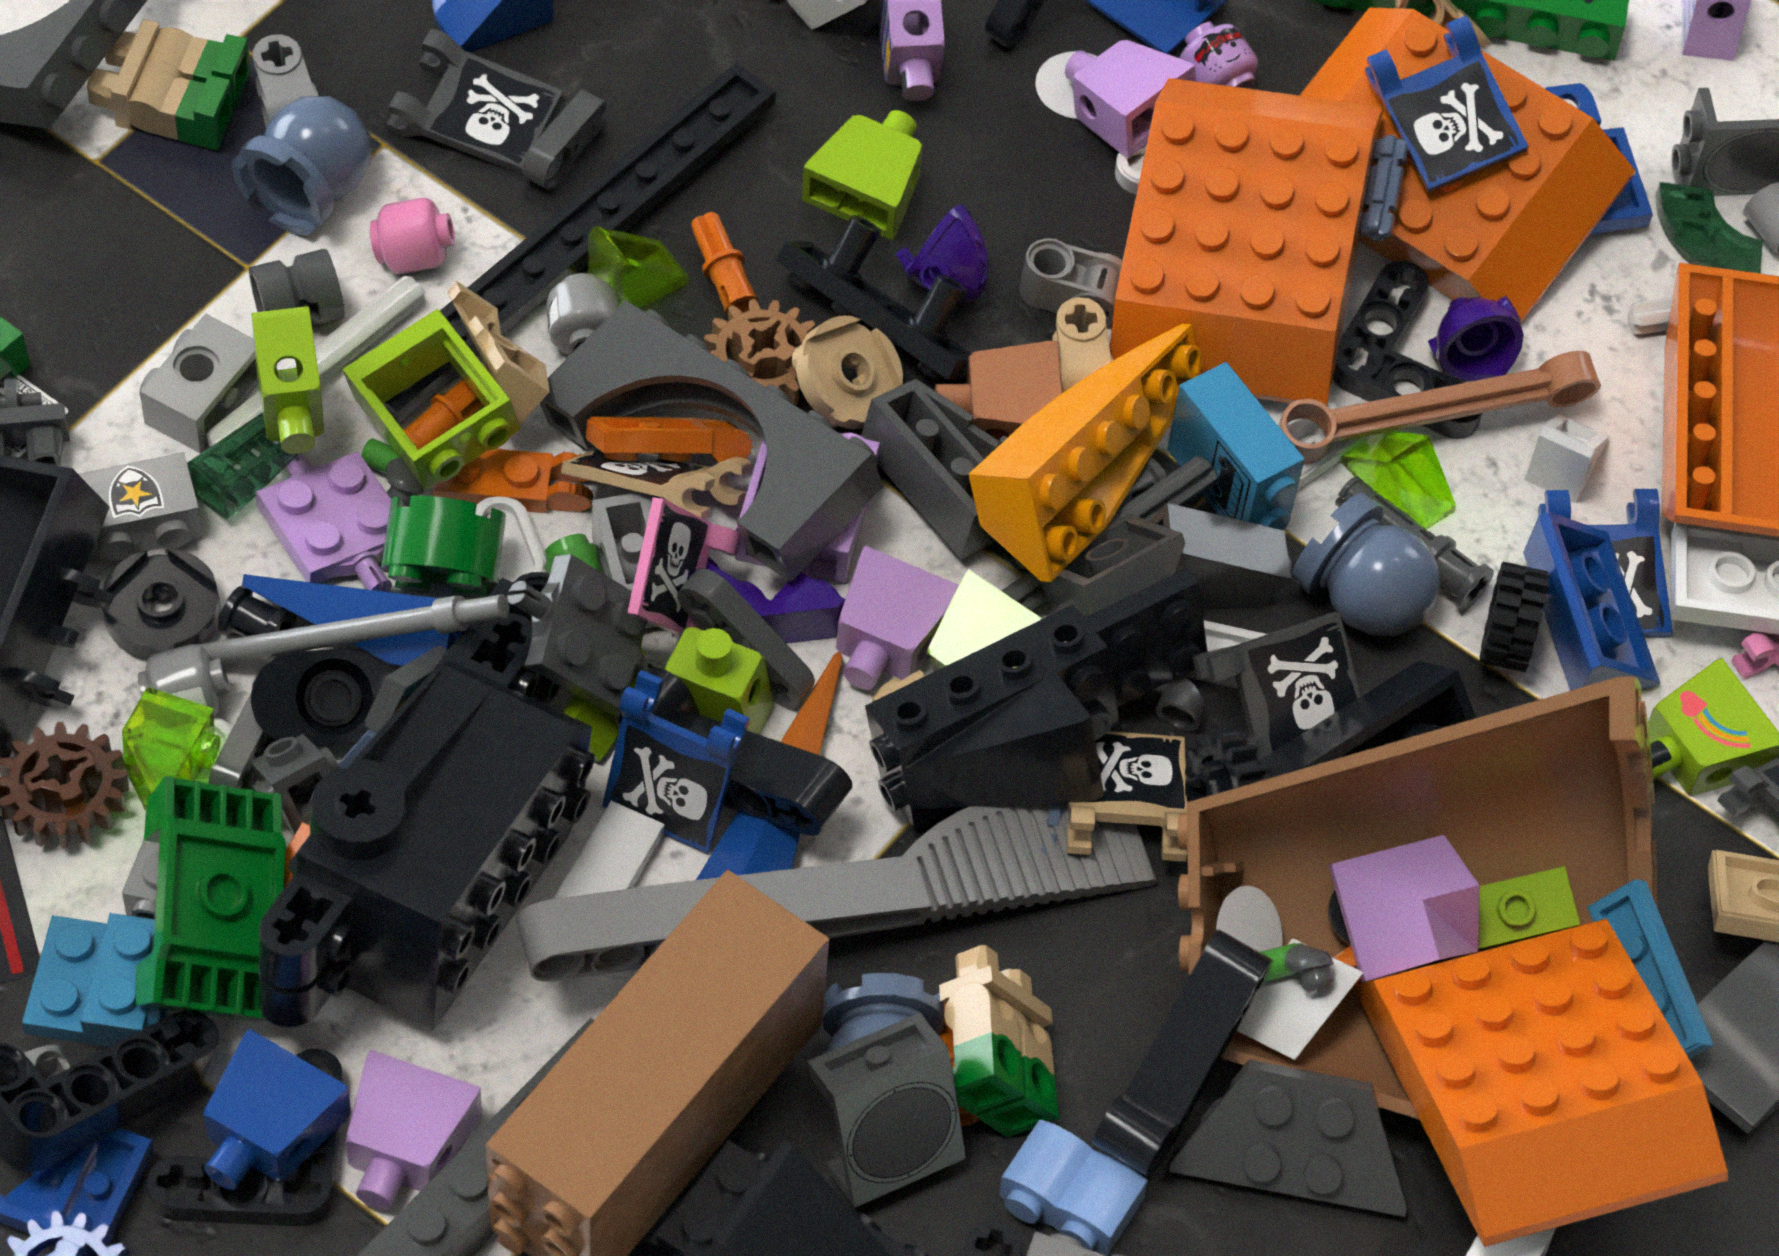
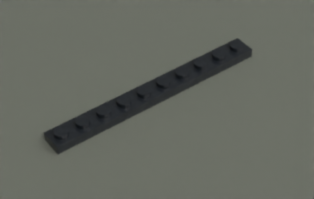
[383,63,776,424]

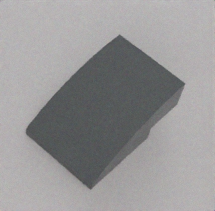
[1689,940,1779,1134]

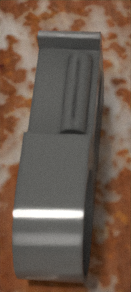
[522,89,607,190]

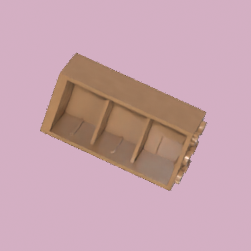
[485,869,829,1256]

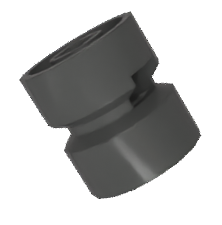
[249,248,345,326]

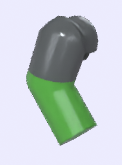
[361,438,424,507]
[1259,943,1335,992]

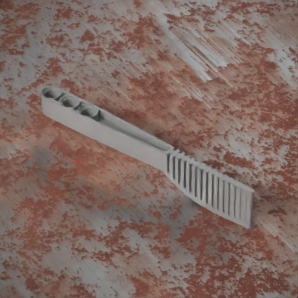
[516,802,1157,982]

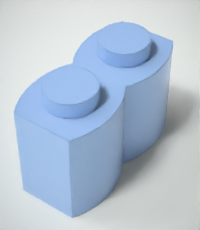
[999,1120,1148,1256]

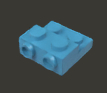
[22,913,166,1047]

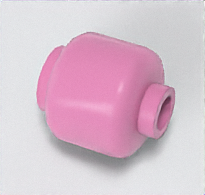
[370,198,455,274]

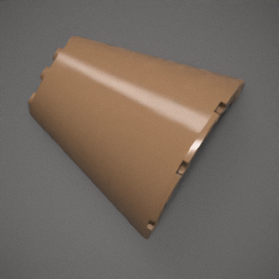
[1178,677,1658,1119]

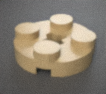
[792,316,903,429]

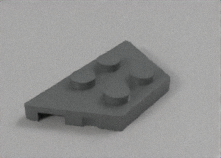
[1169,1060,1407,1217]

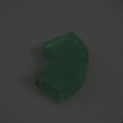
[1656,182,1763,274]

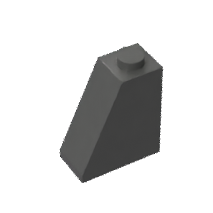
[1150,503,1292,609]

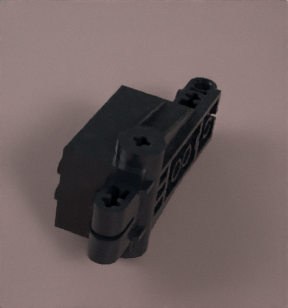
[258,572,595,1030]

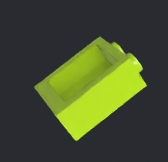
[342,308,521,491]

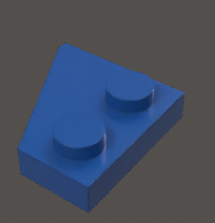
[0,1128,154,1256]

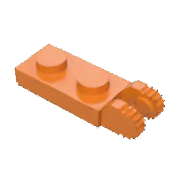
[586,417,753,463]
[432,449,594,513]

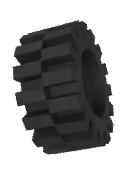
[1479,561,1549,673]

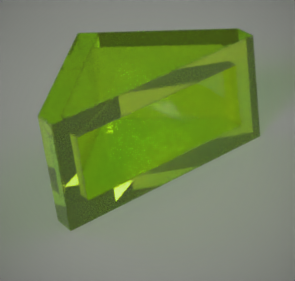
[588,226,690,308]
[1340,431,1456,530]

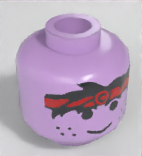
[1180,22,1258,89]

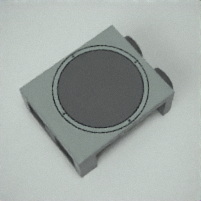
[1671,88,1779,197]
[807,1013,966,1207]

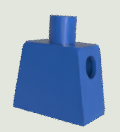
[203,1029,351,1190]

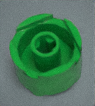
[381,495,507,599]

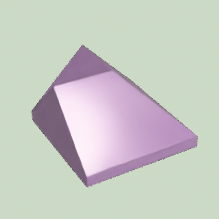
[1328,835,1480,983]

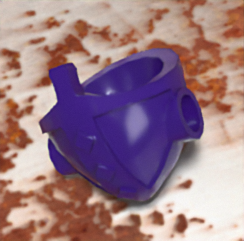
[895,204,989,303]
[1428,296,1524,381]

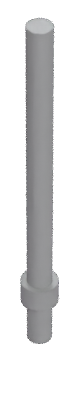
[198,594,509,664]

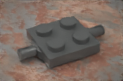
[507,554,664,713]

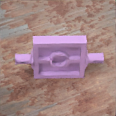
[256,449,392,592]

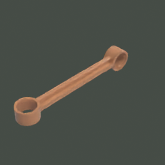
[1278,351,1601,464]

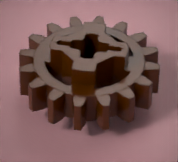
[0,722,129,849]

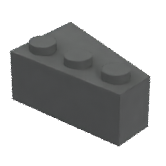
[861,379,1007,559]

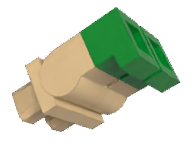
[87,19,251,151]
[939,945,1059,1138]

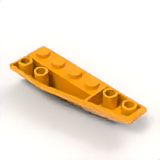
[968,324,1202,582]

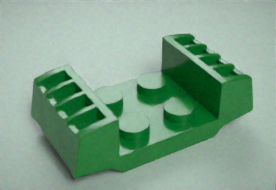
[135,776,286,1022]

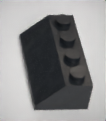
[1260,661,1476,780]

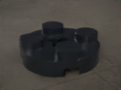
[102,549,221,657]

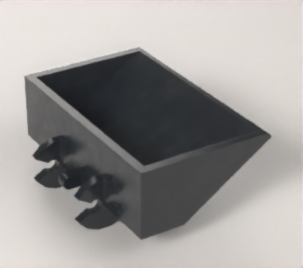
[0,455,115,772]

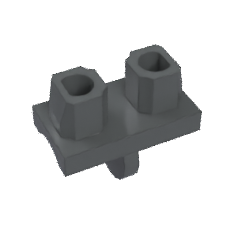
[0,378,70,466]

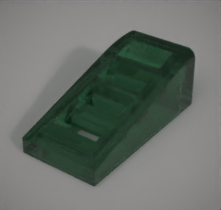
[187,412,299,520]

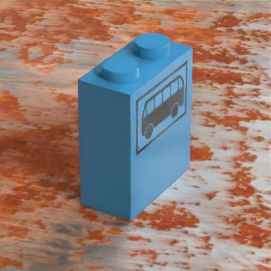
[1167,362,1305,530]

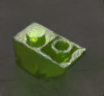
[122,687,221,812]

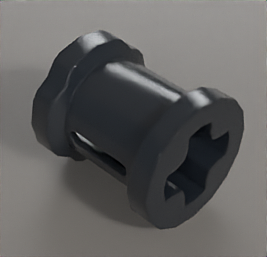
[218,586,296,637]

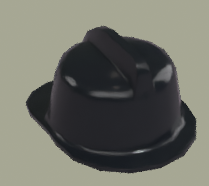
[250,649,389,746]

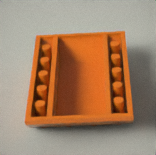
[1299,8,1636,324]
[1110,78,1383,407]
[1662,263,1779,537]
[1356,919,1728,1247]

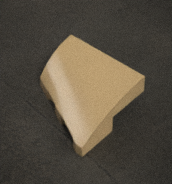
[448,281,550,424]

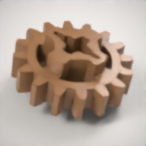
[704,299,816,406]

